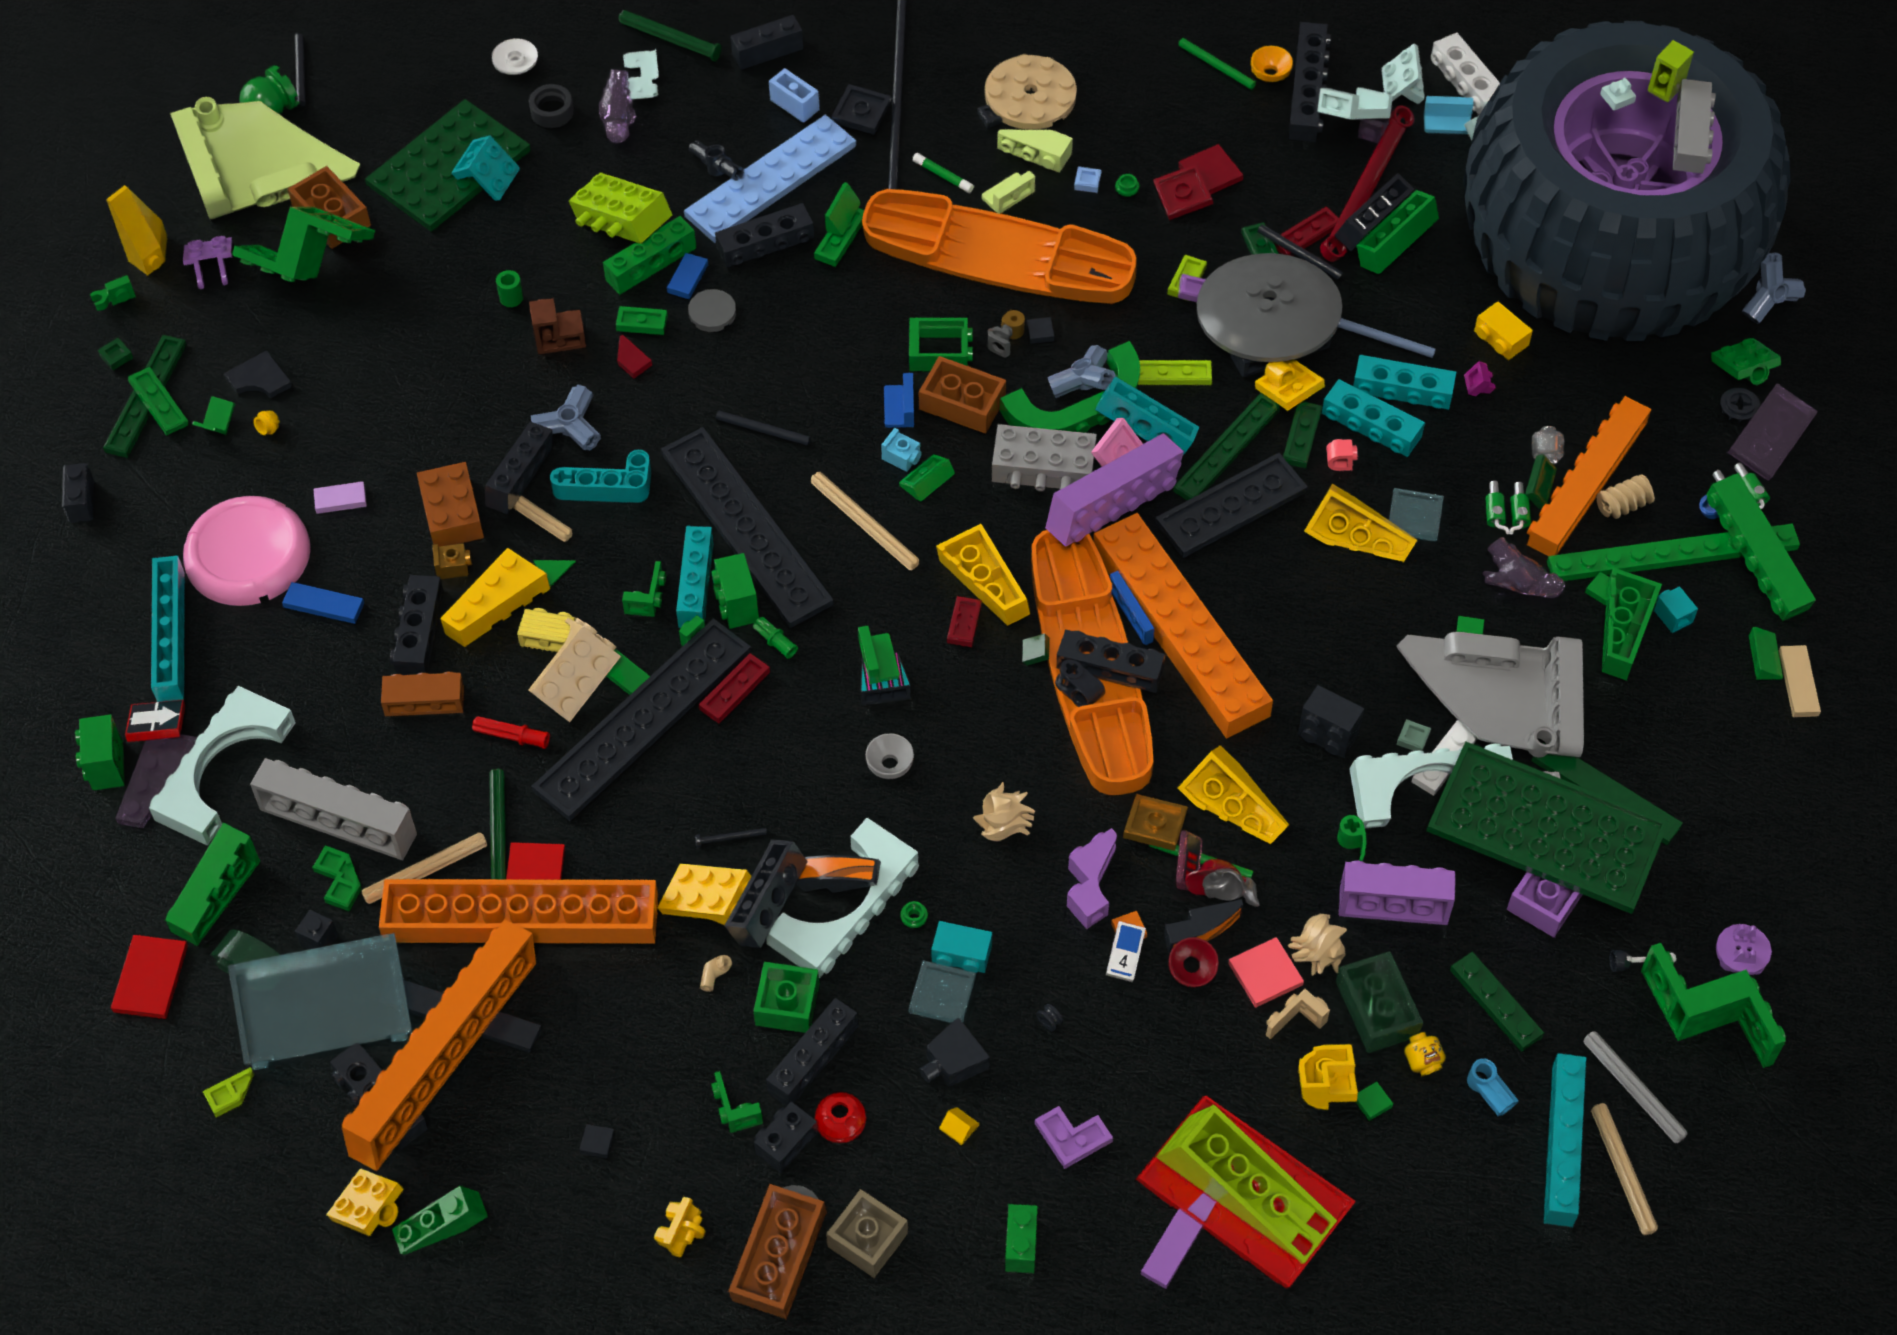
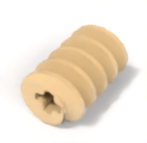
[1597,475,1654,519]

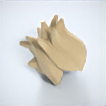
[973,782,1035,841]
[1288,914,1347,976]

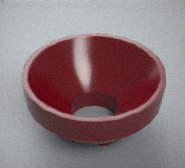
[1168,937,1219,988]

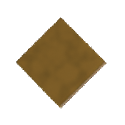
[1123,794,1188,851]

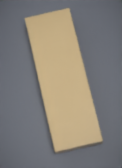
[1779,645,1821,717]

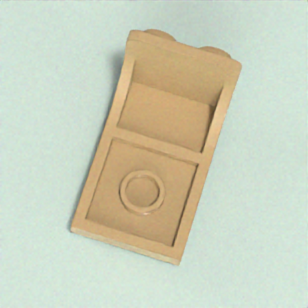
[529,618,621,722]

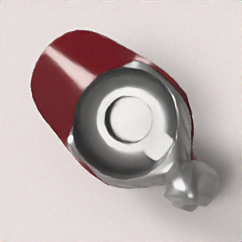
[1185,859,1260,907]

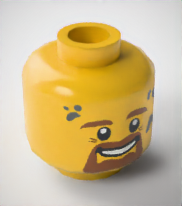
[1404,1032,1445,1076]

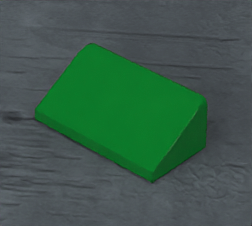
[825,183,860,236]
[899,454,955,501]
[1749,627,1783,680]

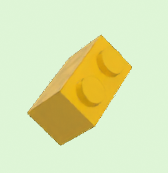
[1474,302,1533,360]

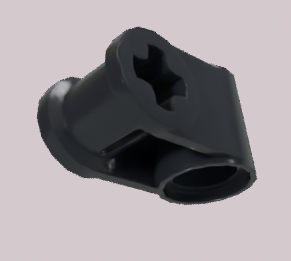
[1055,659,1105,707]

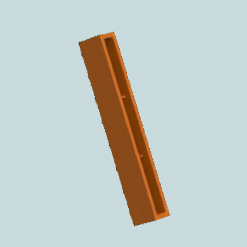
[1527,396,1651,556]

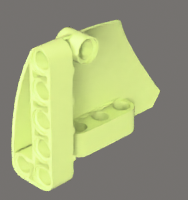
[170,97,360,220]

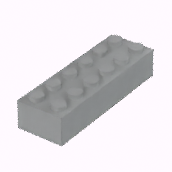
[250,758,417,860]

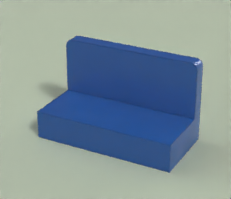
[884,373,914,428]

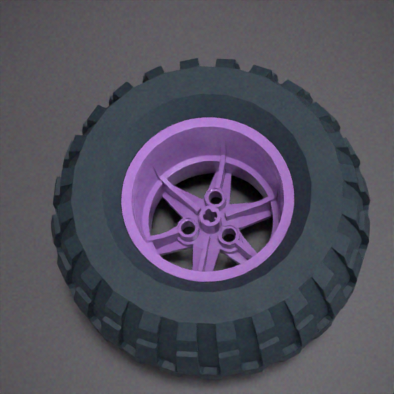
[1463,21,1790,341]

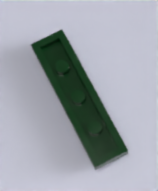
[1450,952,1544,1052]

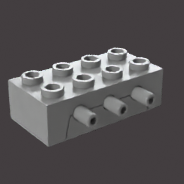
[992,424,1096,491]

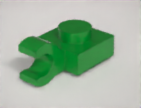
[90,275,136,311]

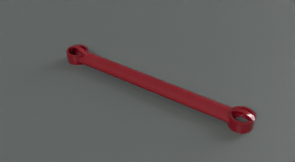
[1320,106,1414,262]

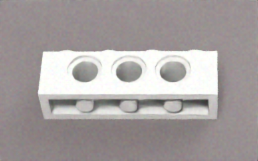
[1431,33,1500,115]

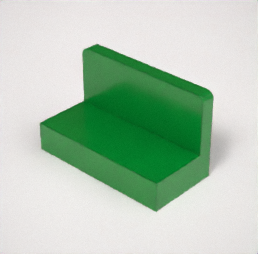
[858,626,900,684]

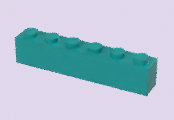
[151,556,185,702]
[1544,1054,1586,1227]

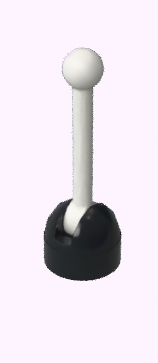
[1609,950,1676,972]

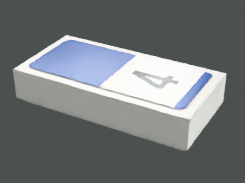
[1106,921,1146,982]

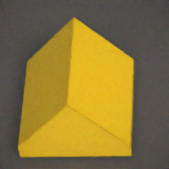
[940,1107,979,1145]

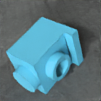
[881,428,921,472]

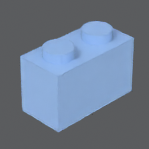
[769,68,819,123]

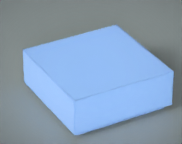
[1074,167,1101,193]

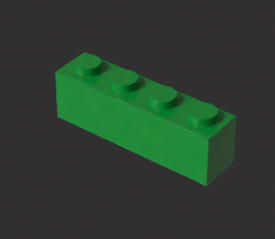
[1357,190,1439,274]

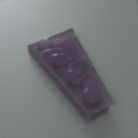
[115,734,197,828]

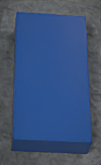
[667,253,708,299]

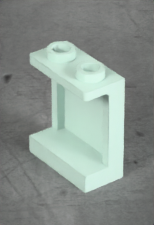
[1318,88,1392,119]

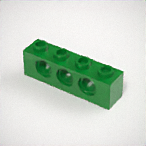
[603,216,696,295]

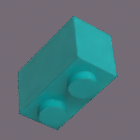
[932,921,992,973]

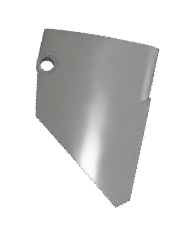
[1397,632,1584,758]

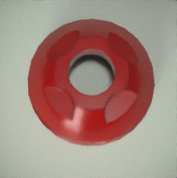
[815,1092,866,1143]

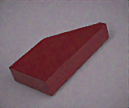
[617,335,652,378]

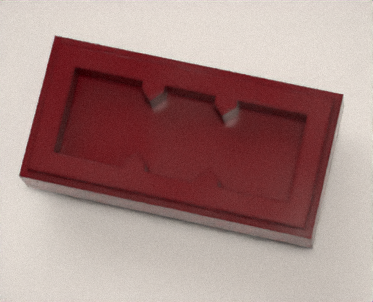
[947,596,982,647]

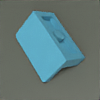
[1424,96,1473,134]

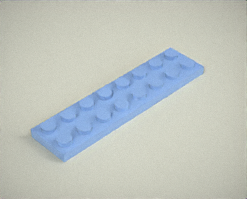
[684,115,856,243]

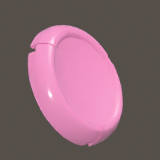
[183,496,310,606]

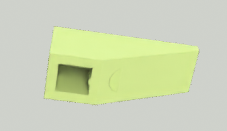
[998,130,1072,172]

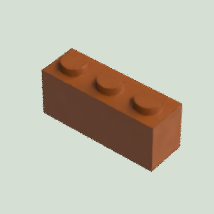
[381,672,464,716]

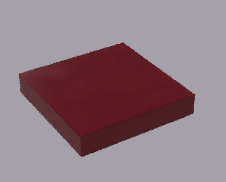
[1179,144,1243,195]
[1153,164,1213,220]

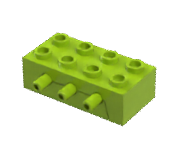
[569,173,672,244]

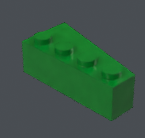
[1602,567,1662,681]
[165,823,260,946]

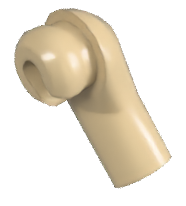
[700,955,732,992]

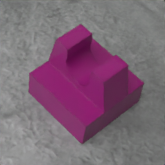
[1464,361,1495,396]

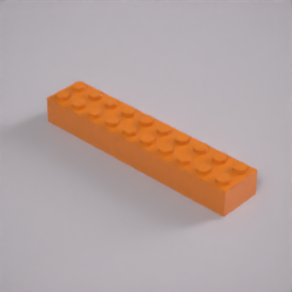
[1093,513,1273,739]
[379,879,658,943]
[342,919,536,1171]

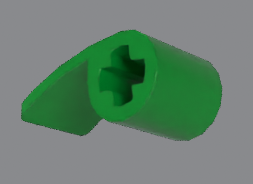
[1337,815,1366,862]

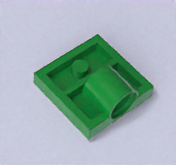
[1711,338,1781,385]

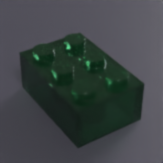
[1336,951,1423,1053]

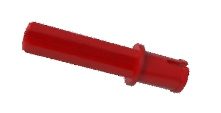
[472,716,550,749]

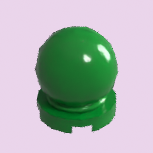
[239,65,300,115]

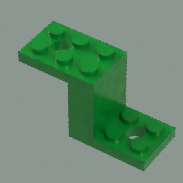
[232,206,375,282]
[1641,943,1786,1068]

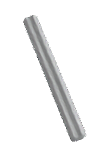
[1584,1031,1687,1143]

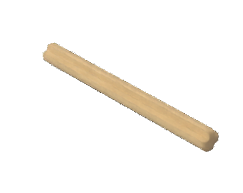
[811,472,919,570]

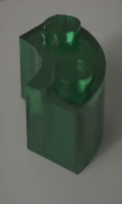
[211,929,292,991]

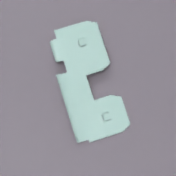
[623,49,659,99]

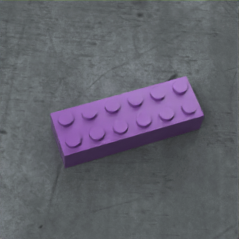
[1045,433,1184,547]

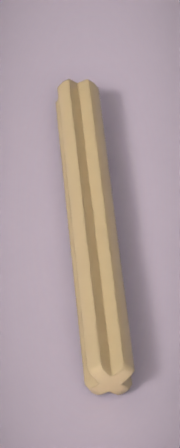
[362,833,487,904]
[1591,1103,1658,1235]

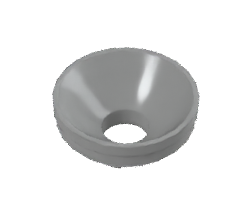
[866,733,914,779]

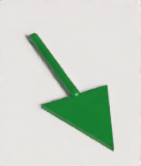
[533,560,576,587]

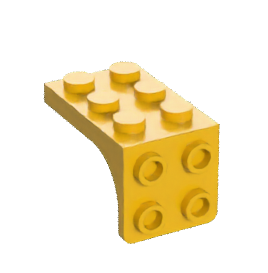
[657,864,752,925]

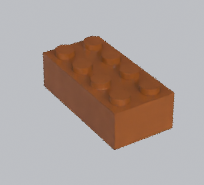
[729,1184,826,1319]

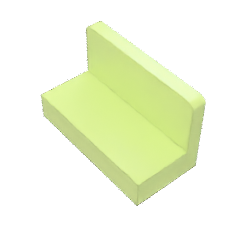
[982,171,1035,214]

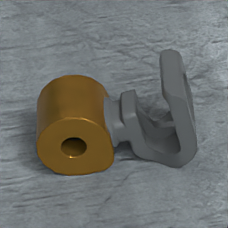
[988,310,1025,357]

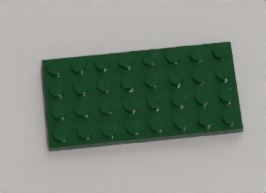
[1427,741,1669,914]

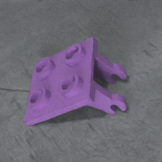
[183,236,233,289]

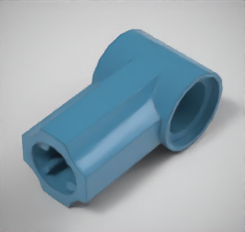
[1467,1059,1518,1116]

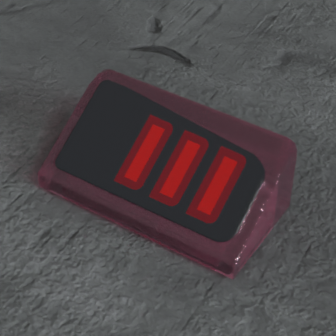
[1176,831,1202,890]

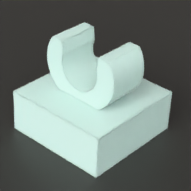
[1600,78,1636,111]

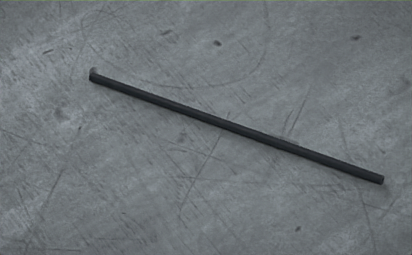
[888,0,906,190]

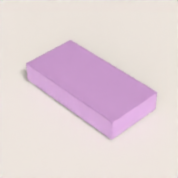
[314,482,367,514]

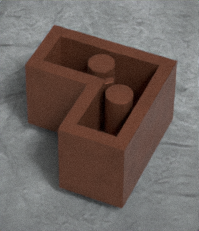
[529,298,586,354]

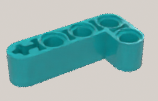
[550,450,651,503]

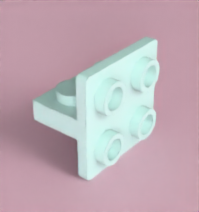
[1382,44,1424,104]

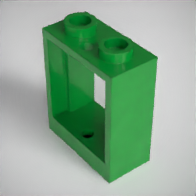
[909,318,972,371]

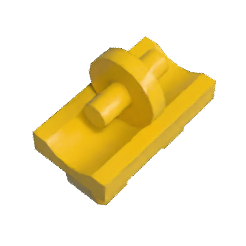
[654,1197,706,1258]

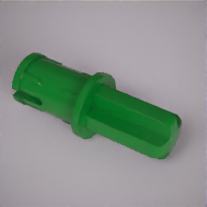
[753,617,798,659]

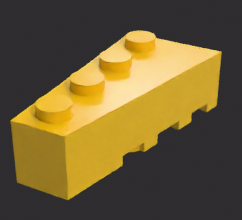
[936,524,1030,626]
[440,548,550,647]

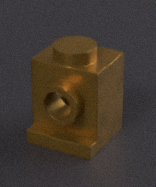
[433,543,472,579]

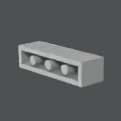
[1673,79,1716,174]

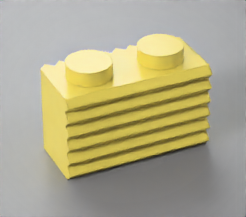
[517,608,576,653]

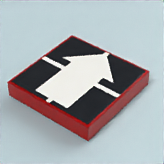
[125,700,185,742]

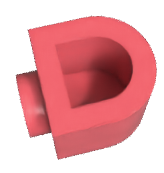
[1326,439,1357,471]

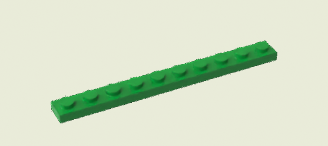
[1547,524,1800,583]

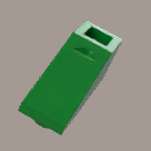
[392,1186,488,1255]

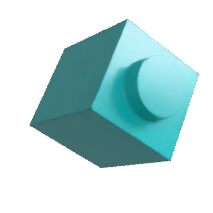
[1654,586,1698,633]

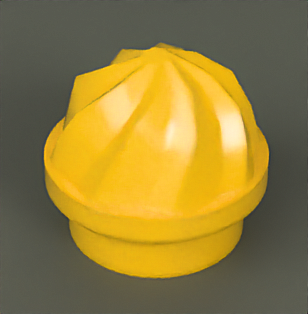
[254,411,280,435]

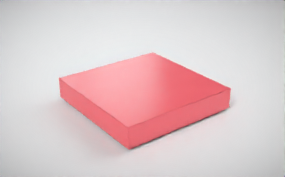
[1228,937,1304,1008]

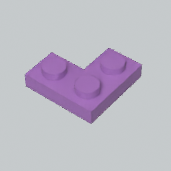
[1035,1106,1113,1169]

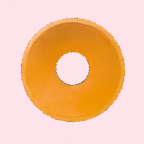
[1251,46,1293,82]

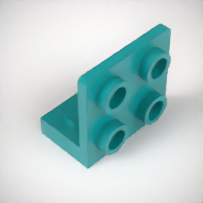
[452,135,519,201]

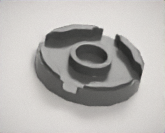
[688,289,736,332]

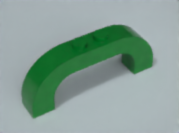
[999,341,1140,433]

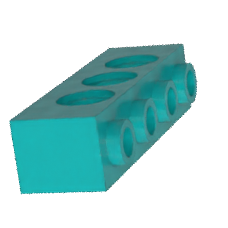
[1353,355,1456,409]
[1095,377,1199,455]
[1322,379,1425,457]
[676,526,714,628]

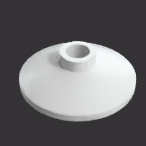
[492,39,538,74]

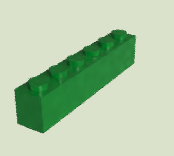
[1706,473,1816,621]

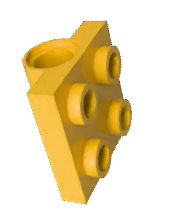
[1255,359,1325,410]
[327,1169,403,1236]

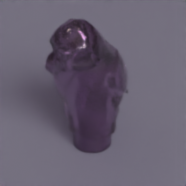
[599,70,635,144]
[1483,537,1565,598]

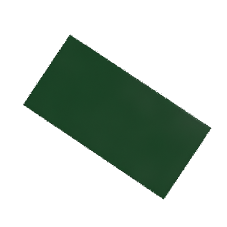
[1525,454,1557,509]

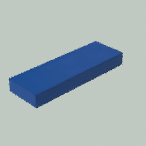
[1110,571,1154,645]
[282,582,364,624]

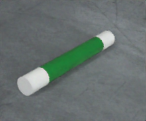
[913,153,974,193]

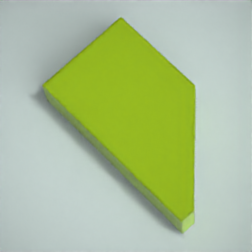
[203,1067,254,1117]

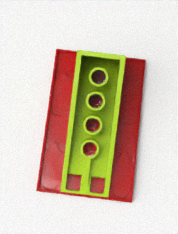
[1136,1096,1356,1288]

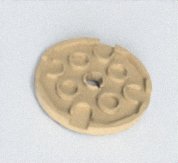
[985,54,1076,130]

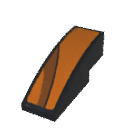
[796,855,881,893]
[1164,899,1243,955]

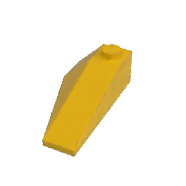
[106,185,167,276]

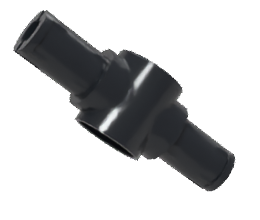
[689,140,744,181]

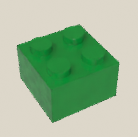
[711,553,759,629]
[75,715,125,790]
[754,962,820,1033]

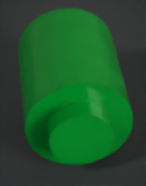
[496,270,523,307]

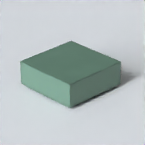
[1397,719,1431,751]

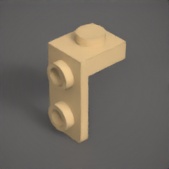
[1266,989,1330,1039]

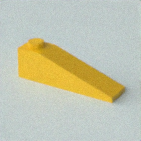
[1304,484,1417,562]
[1178,745,1289,844]

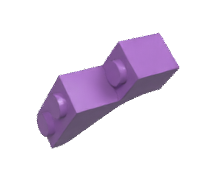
[1067,828,1117,929]

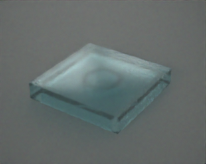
[1389,488,1444,541]
[909,961,976,1023]

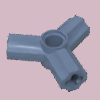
[1742,253,1806,324]
[1048,345,1116,398]
[531,385,601,450]

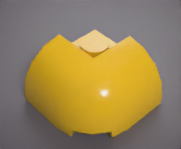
[1299,1044,1358,1110]

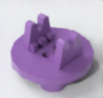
[1716,924,1772,975]

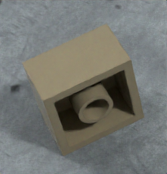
[827,1189,908,1278]

